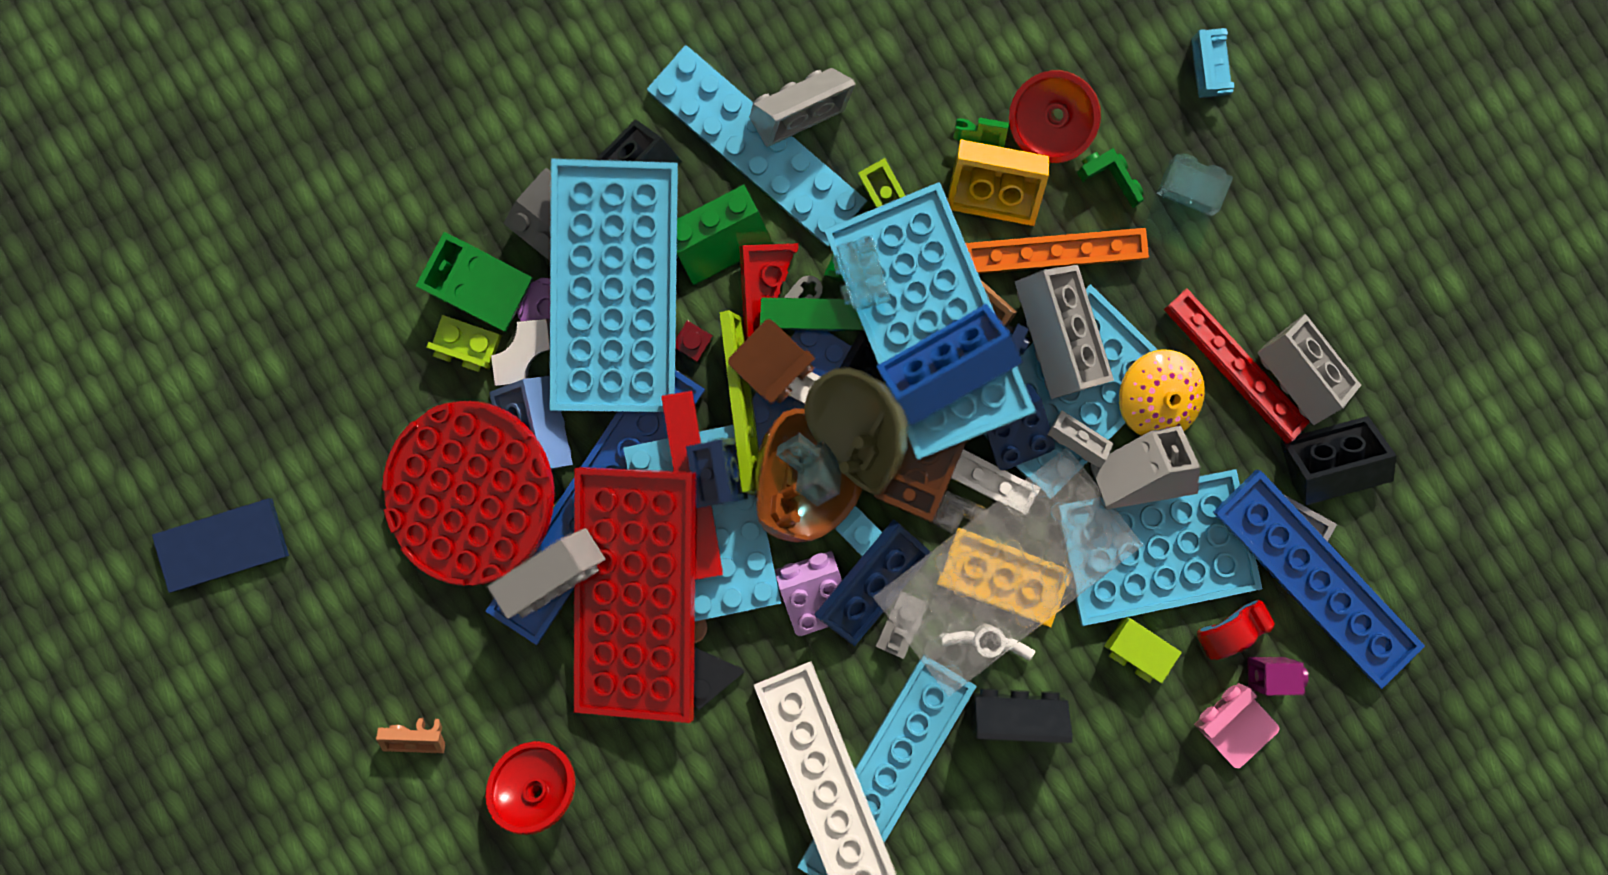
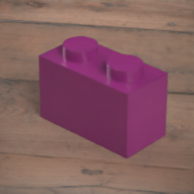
[1247,657,1308,695]

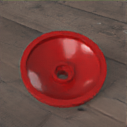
[1009,70,1101,163]
[486,741,575,835]

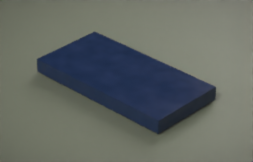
[152,498,289,593]
[814,519,932,647]

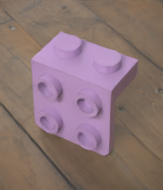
[775,551,842,636]

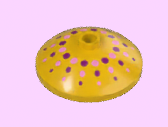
[1119,349,1205,436]

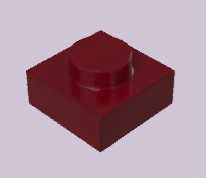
[675,320,714,362]

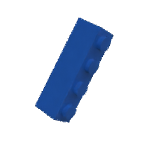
[877,304,1023,426]

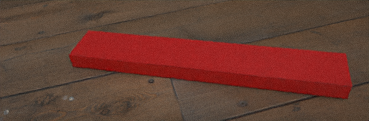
[1163,288,1310,444]
[661,391,723,580]

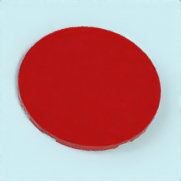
[382,401,554,586]

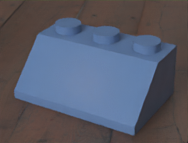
[489,376,573,471]

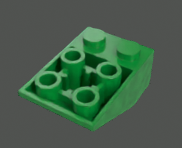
[416,232,534,332]

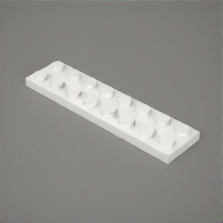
[754,662,897,875]

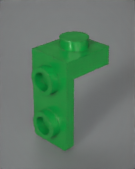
[1077,148,1144,208]

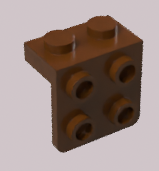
[728,319,815,405]

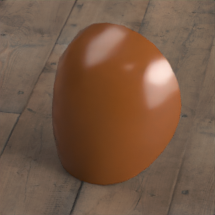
[755,408,862,542]

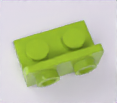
[426,315,501,372]

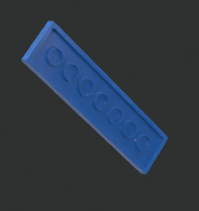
[1212,470,1425,689]

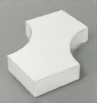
[491,319,550,386]

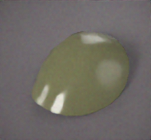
[804,368,907,495]

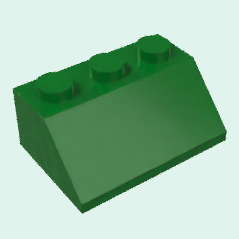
[677,184,773,286]

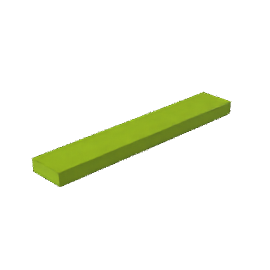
[720,310,759,496]

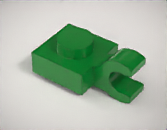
[953,117,1009,147]

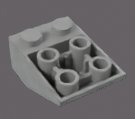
[1090,426,1200,510]

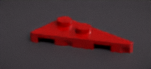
[739,243,799,341]

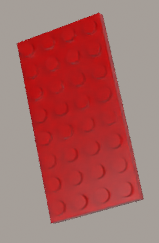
[574,467,696,723]

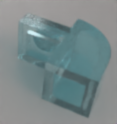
[776,433,841,506]

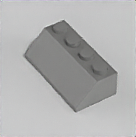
[1015,265,1114,399]

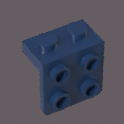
[986,384,1055,471]

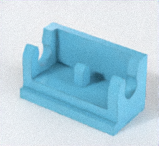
[1191,28,1234,98]

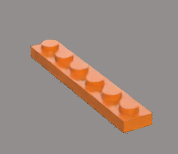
[965,228,1149,274]

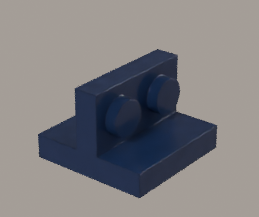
[686,438,748,508]

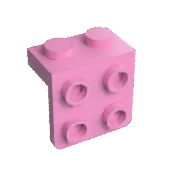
[1194,683,1279,768]

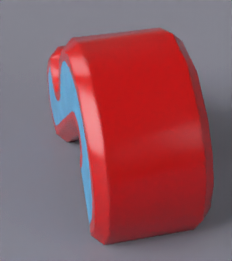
[1196,600,1275,660]

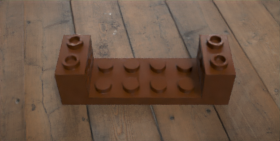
[874,435,967,523]

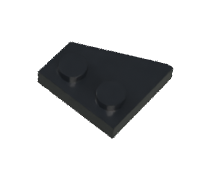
[694,646,745,710]

